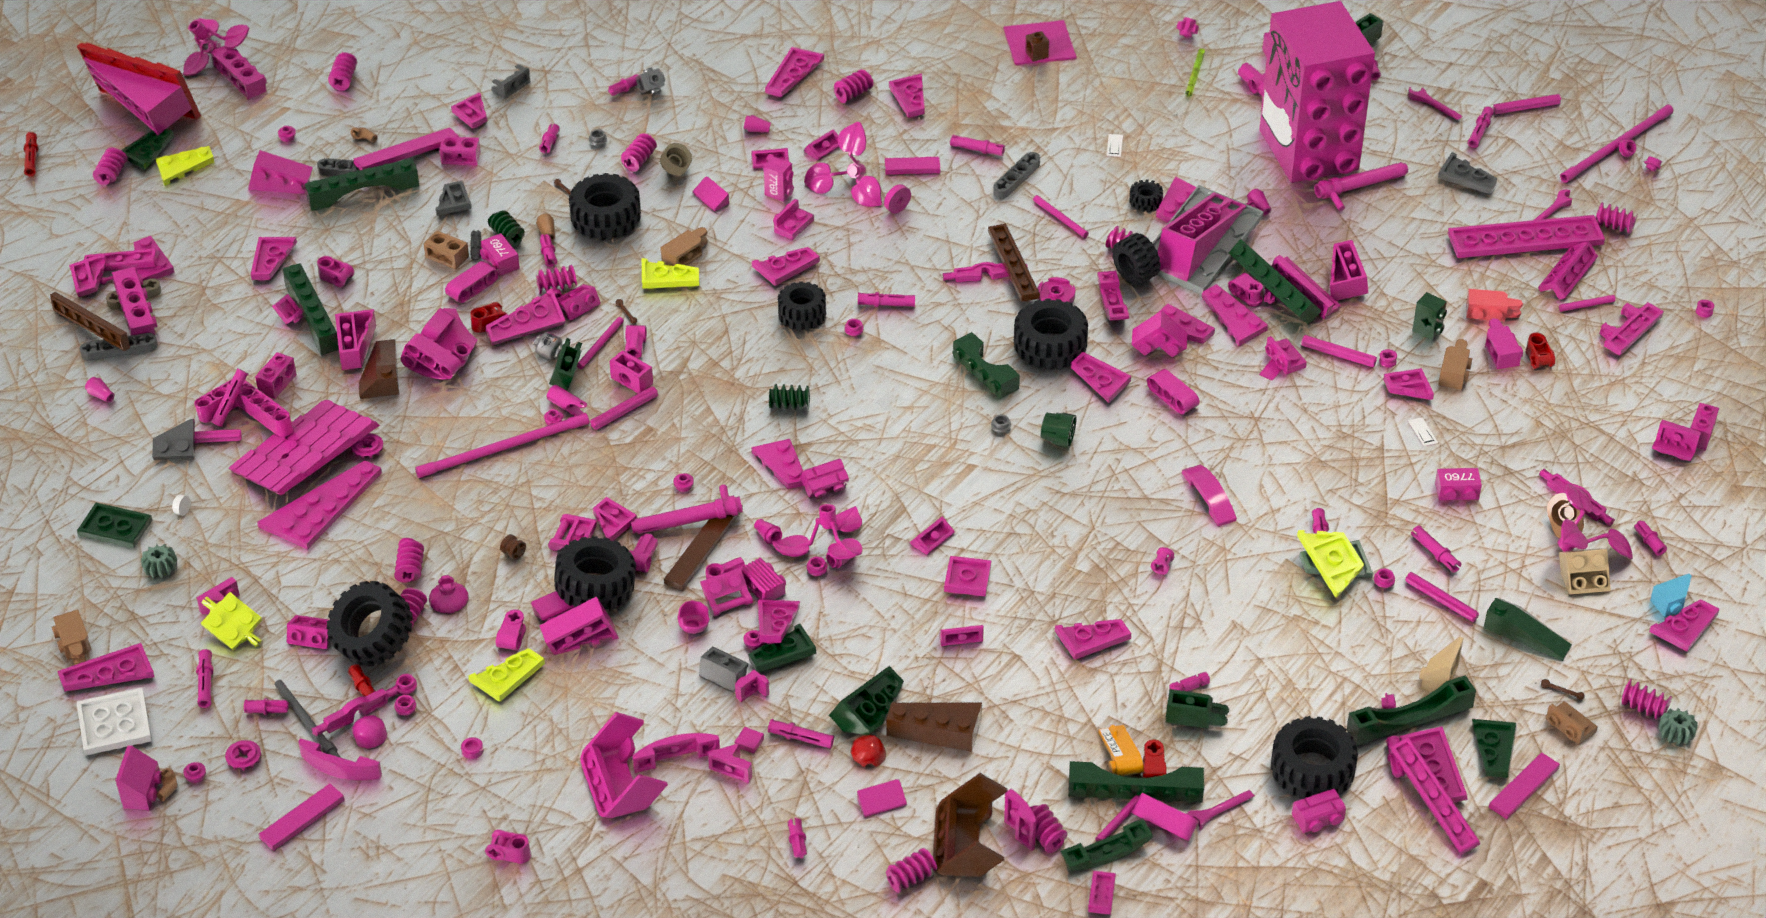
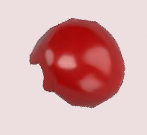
[850,735,887,767]

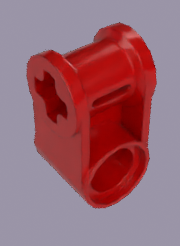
[470,302,507,333]
[1525,332,1556,369]
[1143,739,1167,778]

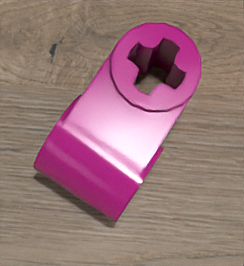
[317,256,355,287]
[1228,273,1263,307]
[496,609,526,651]
[485,830,531,864]

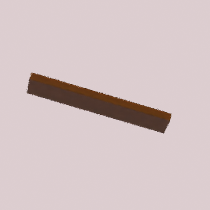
[988,223,1040,302]
[50,292,130,351]
[664,505,743,591]

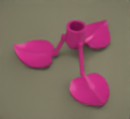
[183,18,250,76]
[804,122,882,207]
[1558,484,1633,560]
[772,504,863,559]

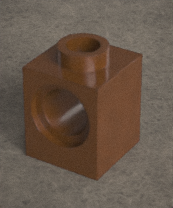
[1025,31,1049,62]

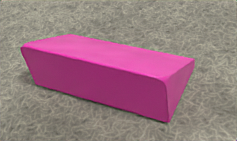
[804,129,839,161]
[751,148,789,169]
[692,176,729,212]
[909,516,955,555]
[531,591,574,621]
[939,625,984,646]
[857,779,907,817]

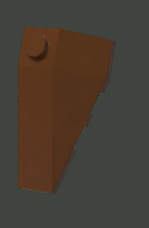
[359,339,400,399]

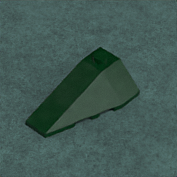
[1484,598,1572,661]
[829,666,904,735]

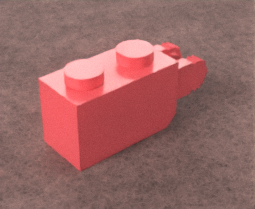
[1466,289,1523,321]

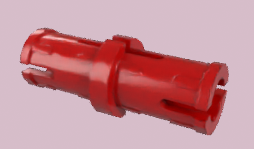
[348,664,375,697]

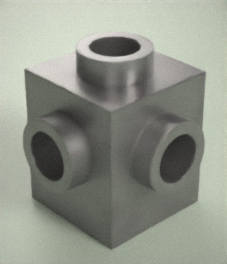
[635,67,665,94]

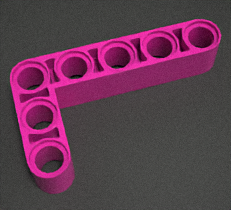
[194,379,293,437]

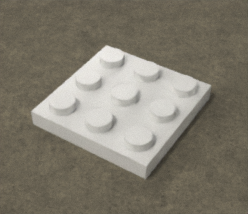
[77,687,152,756]

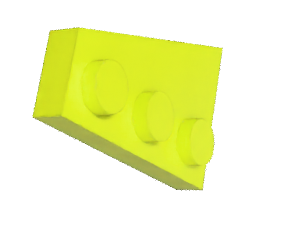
[156,146,215,186]
[642,258,699,289]
[468,648,545,702]

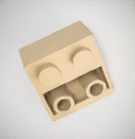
[1559,548,1611,595]

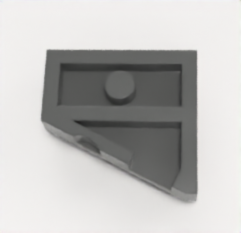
[436,181,472,216]
[152,419,195,460]

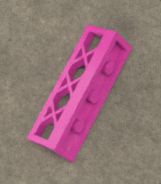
[1538,241,1598,300]
[1272,255,1341,319]

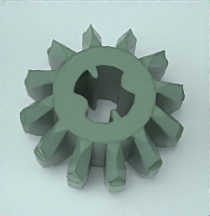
[141,544,178,578]
[1659,707,1698,745]

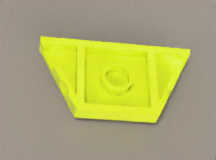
[1297,530,1364,598]

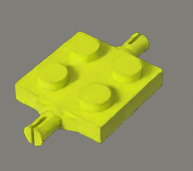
[201,592,262,651]

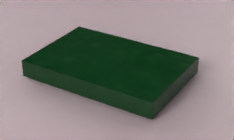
[77,502,153,548]

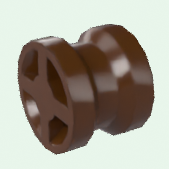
[500,534,526,560]

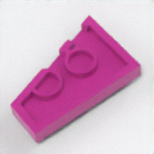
[133,236,174,281]

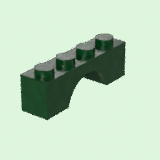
[952,332,1020,399]

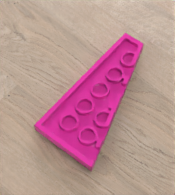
[257,461,382,550]

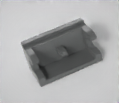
[491,64,531,99]
[699,646,749,692]

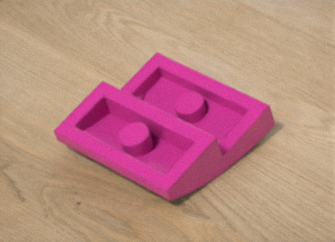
[1004,788,1036,851]

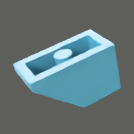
[1650,573,1692,617]

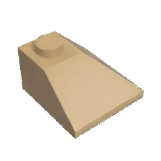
[1419,637,1464,692]

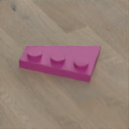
[889,73,925,118]
[1156,176,1197,223]
[250,237,297,280]
[752,247,820,286]
[1156,304,1215,344]
[1071,352,1131,403]
[751,439,803,489]
[1649,599,1720,652]
[758,600,800,644]
[1054,619,1132,660]

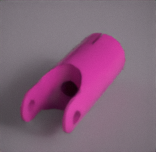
[547,385,587,416]

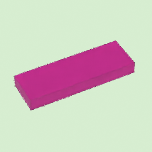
[885,157,940,175]

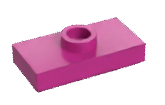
[1088,870,1116,915]

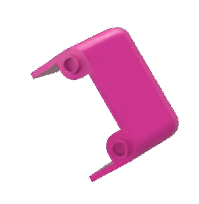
[580,712,668,819]

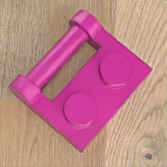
[548,514,597,551]
[700,568,753,617]

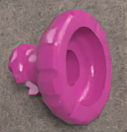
[429,575,469,614]

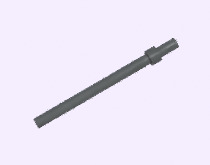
[275,680,341,758]

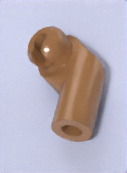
[350,127,378,143]
[156,768,178,801]

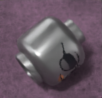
[534,332,563,361]

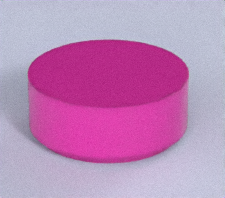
[461,737,484,759]

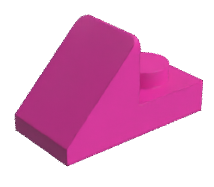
[196,577,240,614]
[708,744,752,783]

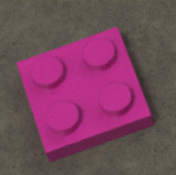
[944,556,992,596]

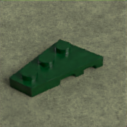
[122,128,174,170]
[748,623,817,673]
[1472,719,1517,778]

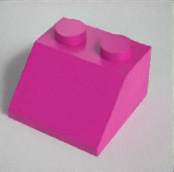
[115,745,162,811]

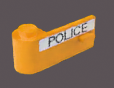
[1098,725,1143,777]

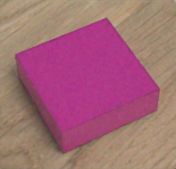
[734,727,764,754]

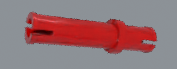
[23,132,38,176]

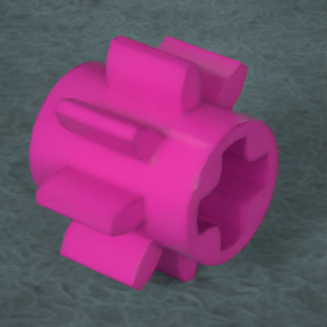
[1176,17,1199,38]

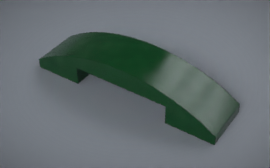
[1060,819,1153,870]

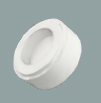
[172,494,191,516]

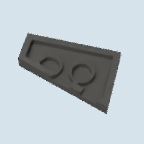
[1438,152,1497,194]

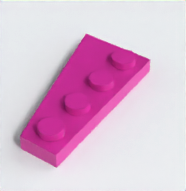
[765,47,824,97]
[57,643,155,691]

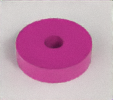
[884,184,911,214]

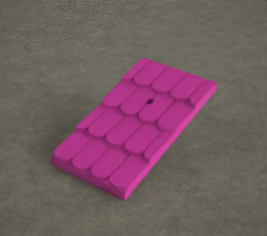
[228,400,380,495]

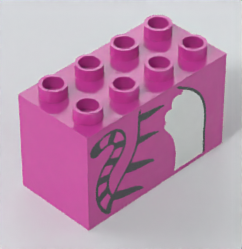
[1259,1,1375,183]

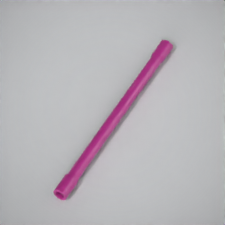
[1560,104,1674,183]
[415,413,590,478]

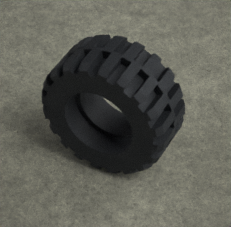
[569,173,641,240]
[1014,298,1088,370]
[554,536,636,611]
[327,581,413,667]
[1271,716,1358,799]

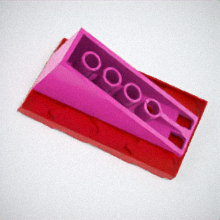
[77,42,201,135]

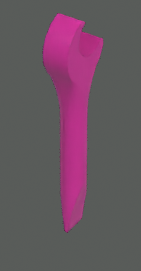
[1408,87,1463,120]
[1534,189,1572,220]
[1186,790,1255,830]

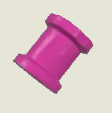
[1151,547,1175,575]

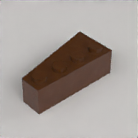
[886,702,982,752]

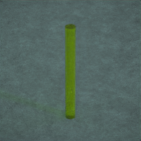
[1185,48,1205,96]

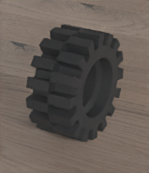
[1129,179,1163,212]

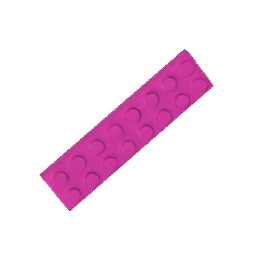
[1448,215,1605,258]

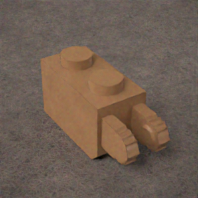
[661,227,708,266]
[1438,339,1473,390]
[52,609,92,665]

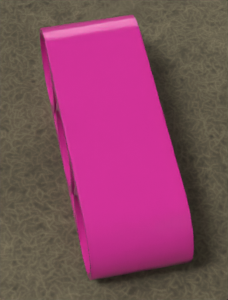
[445,261,499,303]
[1147,369,1200,415]
[1132,793,1199,841]

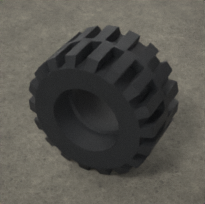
[1112,233,1161,285]
[778,281,826,331]

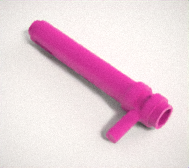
[1314,162,1408,211]
[631,484,743,535]

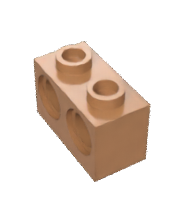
[423,230,469,270]

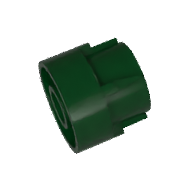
[1040,412,1077,448]

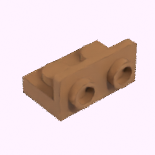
[1546,701,1598,745]

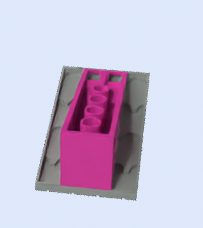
[1152,185,1264,294]

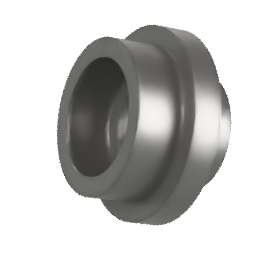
[589,129,607,146]
[991,414,1011,433]

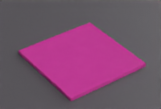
[1003,20,1077,65]

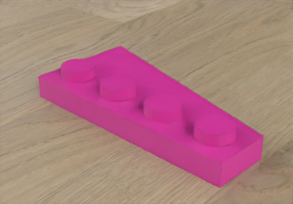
[1202,284,1268,346]
[486,289,566,346]
[1399,726,1468,803]

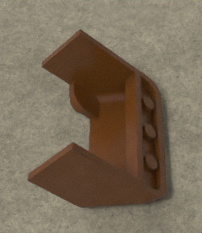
[933,773,1008,877]

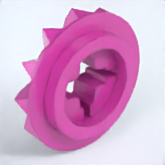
[351,433,383,459]
[225,740,262,771]

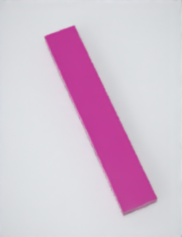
[353,127,459,170]
[1390,737,1480,855]

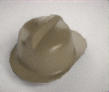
[660,143,692,176]

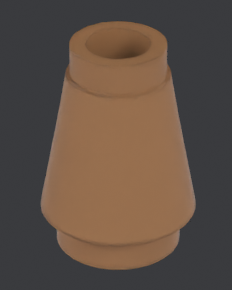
[536,214,556,241]

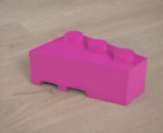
[248,150,313,194]
[1330,240,1368,301]
[335,309,376,370]
[539,597,619,655]

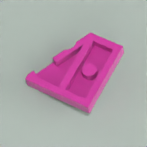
[451,93,487,129]
[69,253,107,297]
[1383,368,1434,400]
[593,497,637,541]

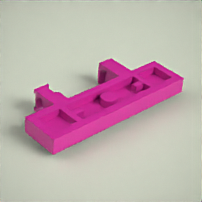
[1599,302,1664,356]

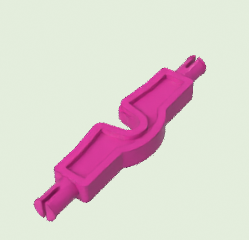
[943,262,1028,283]
[1539,468,1615,526]
[312,686,399,736]

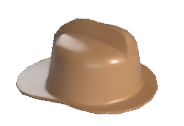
[1547,493,1584,539]

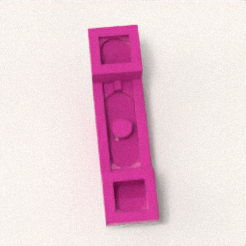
[1097,271,1129,320]
[1182,464,1237,526]
[632,733,720,773]
[298,738,382,781]

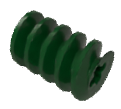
[488,210,525,248]
[769,384,810,410]

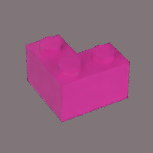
[1132,311,1187,357]

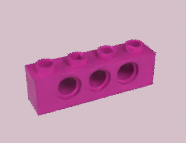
[210,45,267,100]
[112,267,157,335]

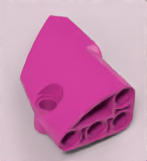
[400,308,478,380]

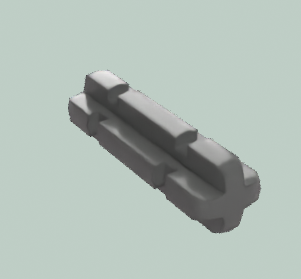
[470,230,481,260]

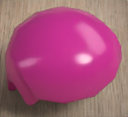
[677,600,710,634]
[352,715,387,749]

